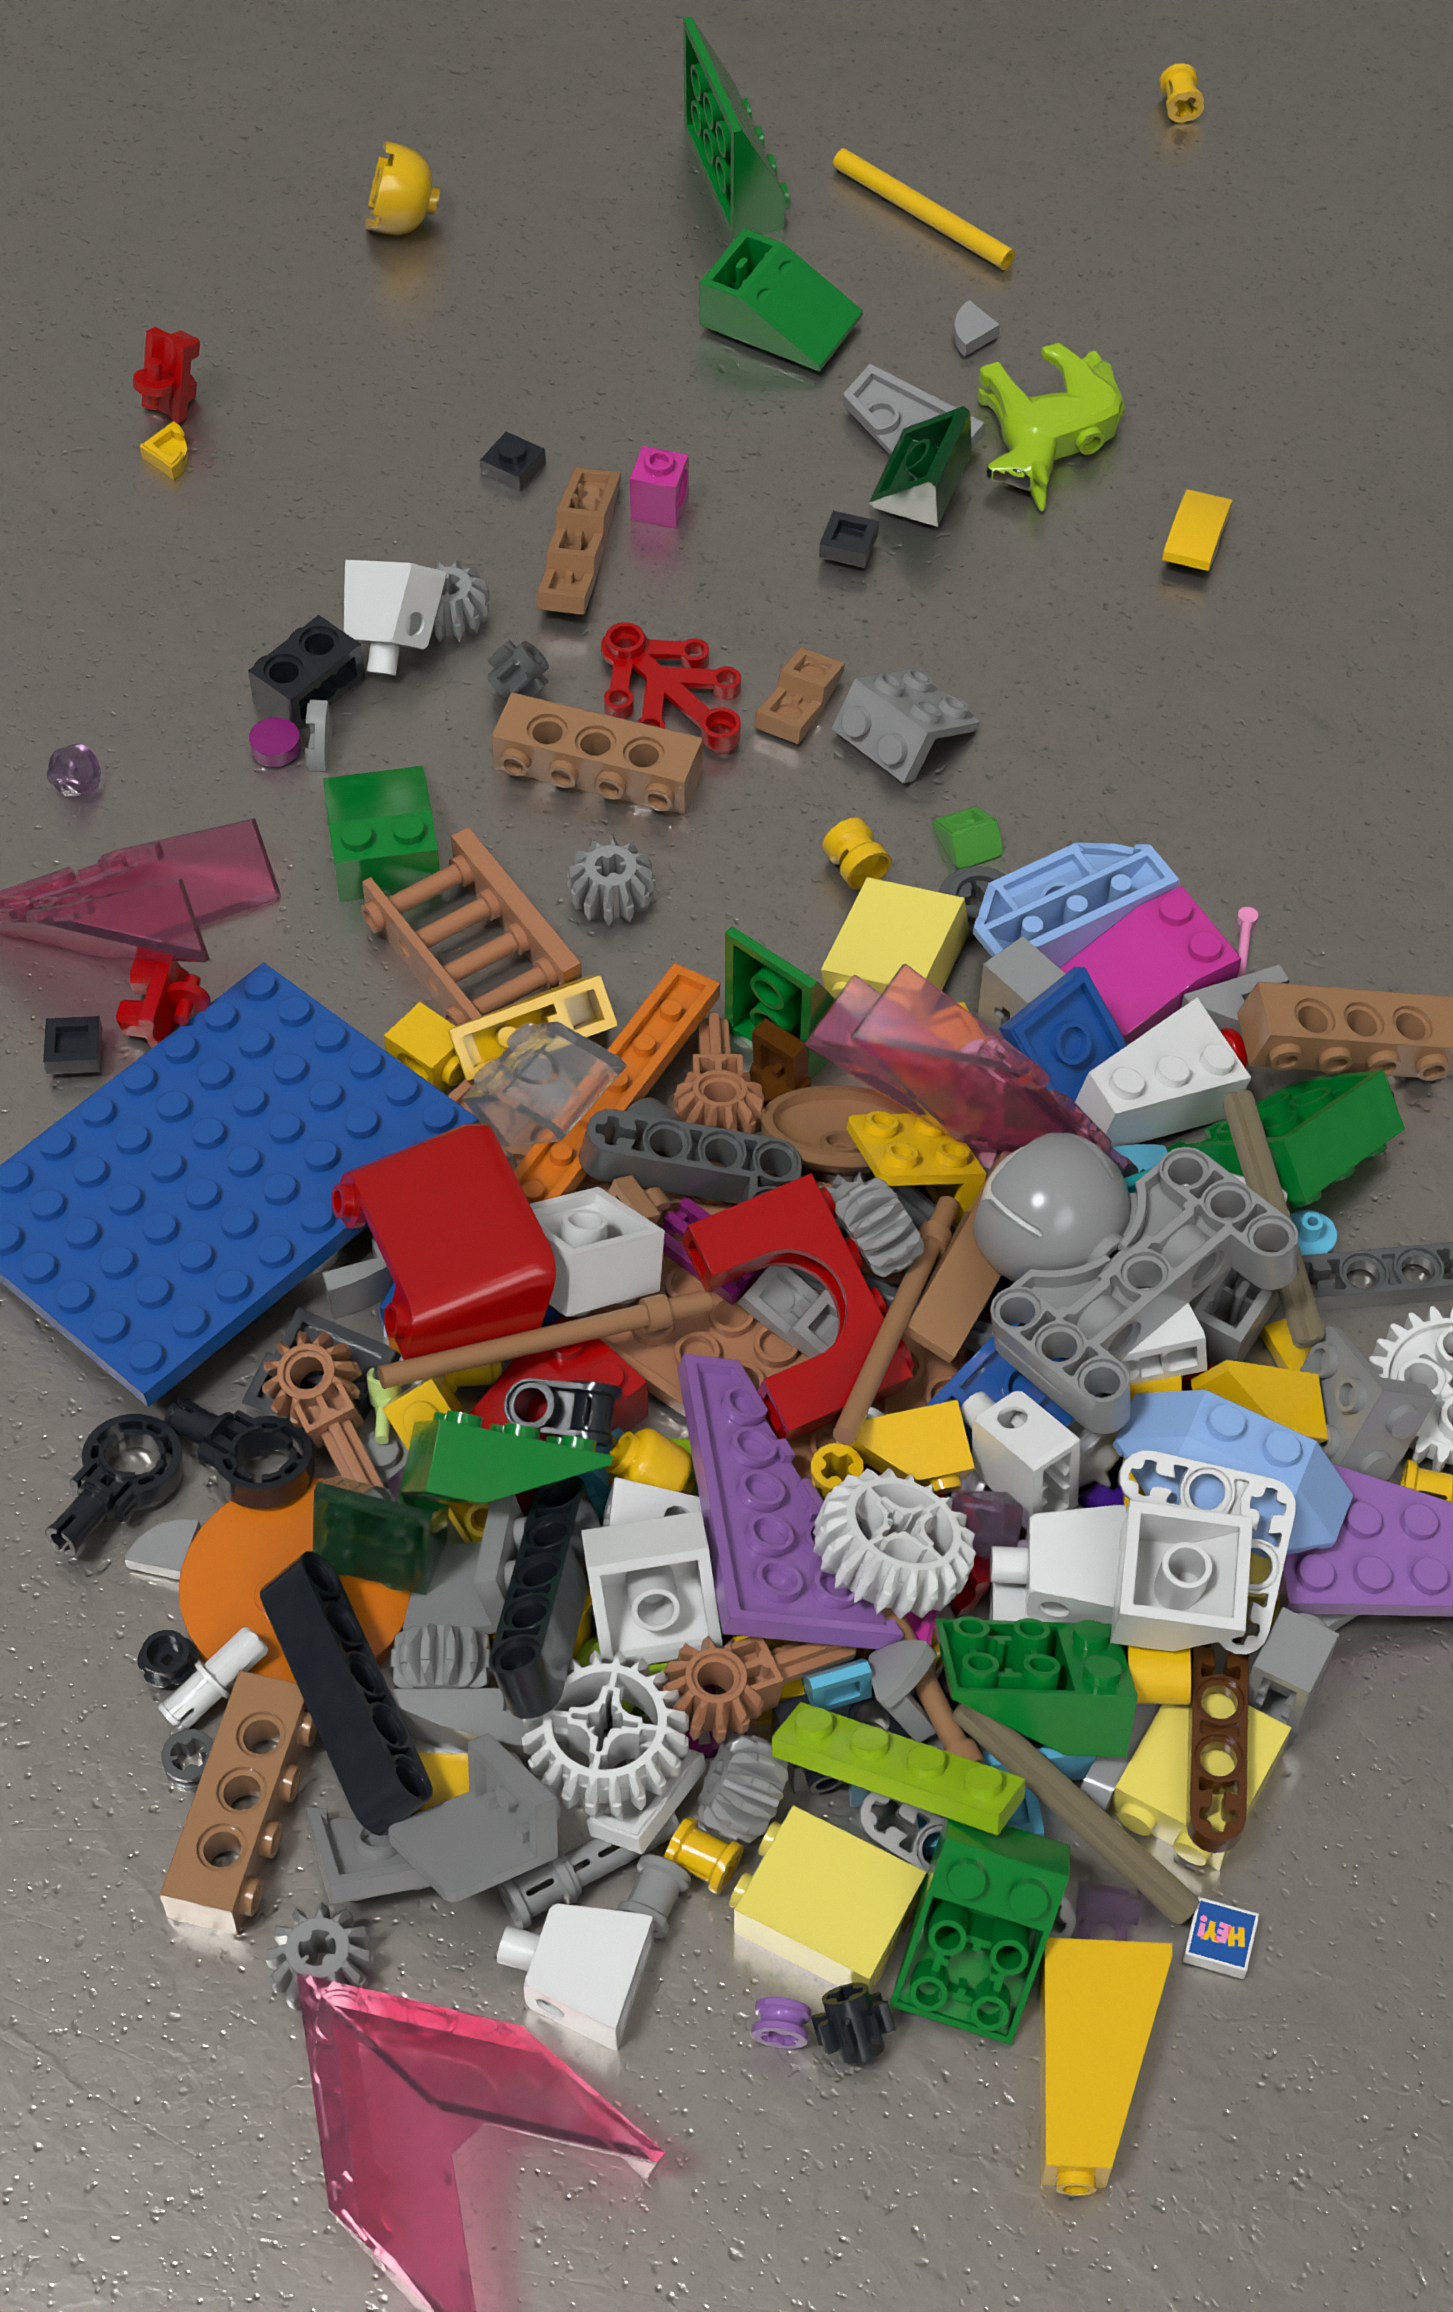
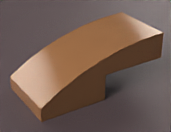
[754,647,845,744]

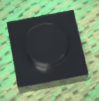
[480,432,546,491]
[819,511,879,568]
[43,1016,103,1074]

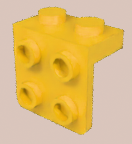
[846,1110,986,1224]

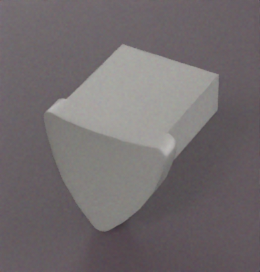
[868,1640,937,1742]

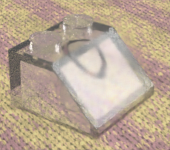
[462,1021,627,1147]

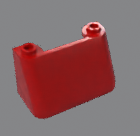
[331,1123,556,1360]

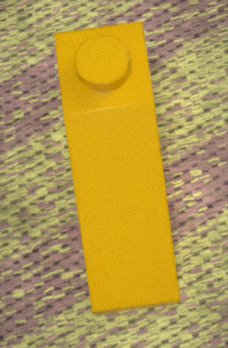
[448,975,618,1081]

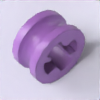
[751,1997,812,2049]

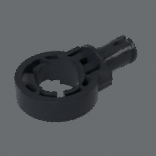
[164,1396,315,1509]
[45,1414,183,1556]

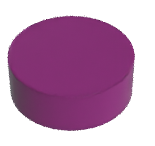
[249,717,301,767]

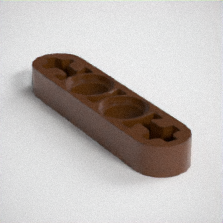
[1186,1634,1249,1853]

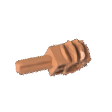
[673,1012,765,1134]
[262,1331,386,1507]
[662,1635,856,1745]

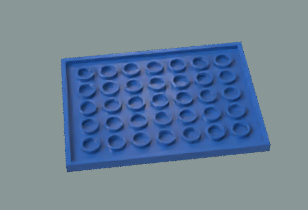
[0,962,479,1407]

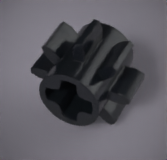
[811,1983,896,2064]

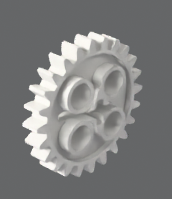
[1368,1306,1453,1472]

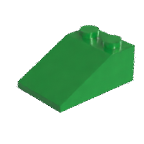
[323,766,440,902]
[725,926,849,1080]

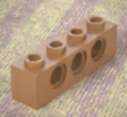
[491,692,703,815]
[1237,982,1453,1081]
[159,1670,318,1935]

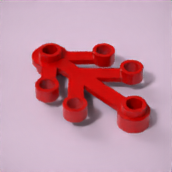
[601,622,741,754]

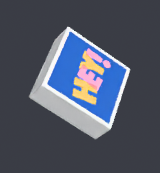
[1182,1897,1259,1979]

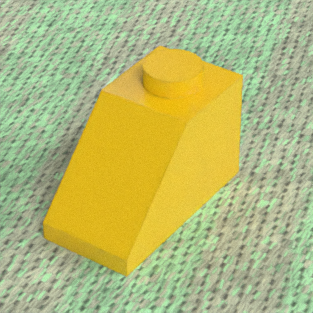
[1191,1360,1328,1444]
[848,1400,975,1495]

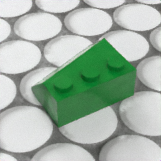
[1166,1070,1405,1207]

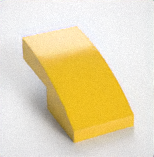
[1162,489,1233,571]

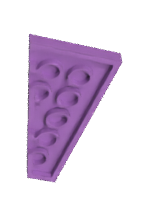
[677,1354,904,1650]
[1278,1464,1453,1617]

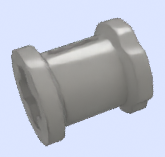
[616,1854,691,1938]

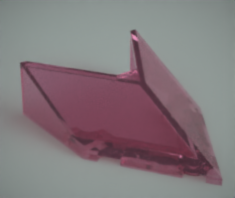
[0,818,281,962]
[803,963,1133,1171]
[296,1973,666,2312]

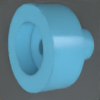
[1290,1210,1337,1256]

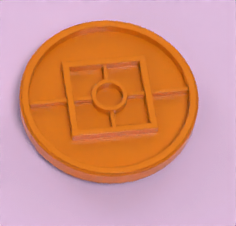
[179,1478,416,1683]

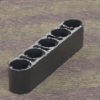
[489,1476,602,1719]
[260,1551,433,1836]

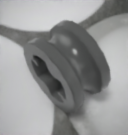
[161,1729,213,1792]

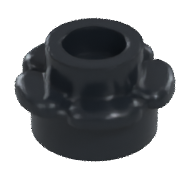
[137,1630,197,1688]

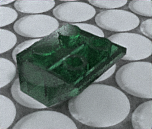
[312,1476,449,1595]

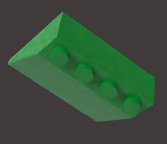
[683,17,790,239]

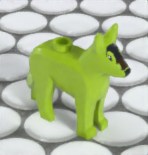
[977,342,1125,511]

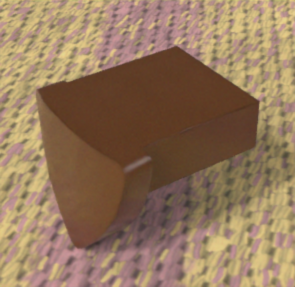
[749,1018,811,1107]

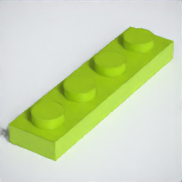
[772,1702,1026,1836]

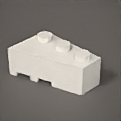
[1070,997,1251,1148]

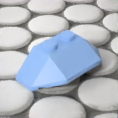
[973,842,1180,968]
[1113,1390,1353,1558]

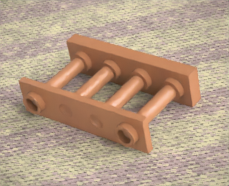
[361,827,582,1026]

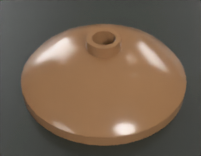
[761,1085,919,1177]

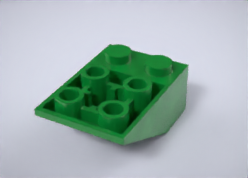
[699,228,863,371]
[400,1411,613,1504]
[934,1616,1138,1757]
[889,1818,1070,2045]

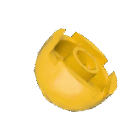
[365,141,440,236]

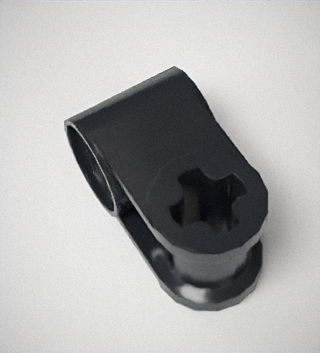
[504,1378,623,1447]

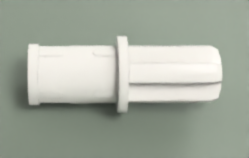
[157,1627,268,1731]

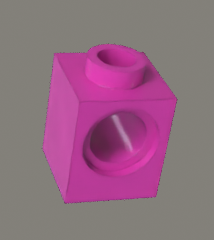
[629,446,689,529]

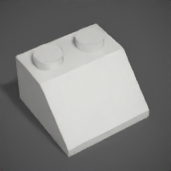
[530,1187,665,1317]
[1110,1500,1253,1652]
[581,1511,723,1667]

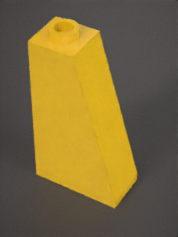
[1040,1937,1173,2196]

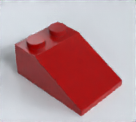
[469,1315,648,1517]

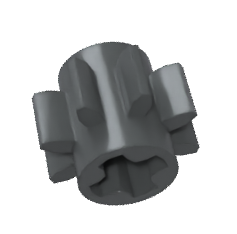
[488,640,549,700]

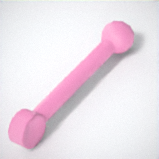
[1237,907,1259,977]

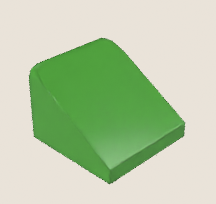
[932,806,1003,869]

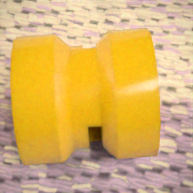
[822,817,892,890]

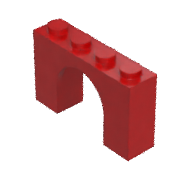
[682,1173,913,1442]

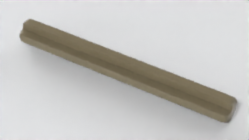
[1223,1089,1325,1349]
[952,1703,1200,1924]

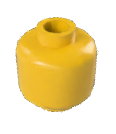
[605,1428,695,1495]

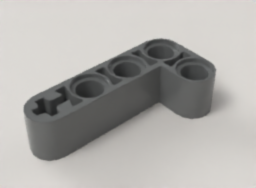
[578,1109,802,1204]

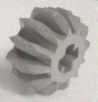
[431,560,490,643]
[567,836,655,926]
[835,1177,924,1277]
[390,1623,493,1689]
[698,1733,789,1844]
[265,1901,375,2017]

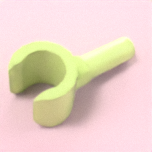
[367,1368,403,1445]

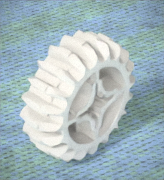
[813,1468,976,1619]
[522,1650,689,1818]

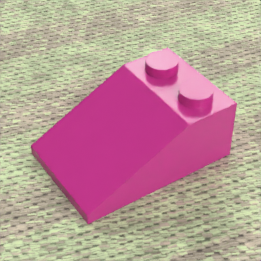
[1060,886,1241,1045]

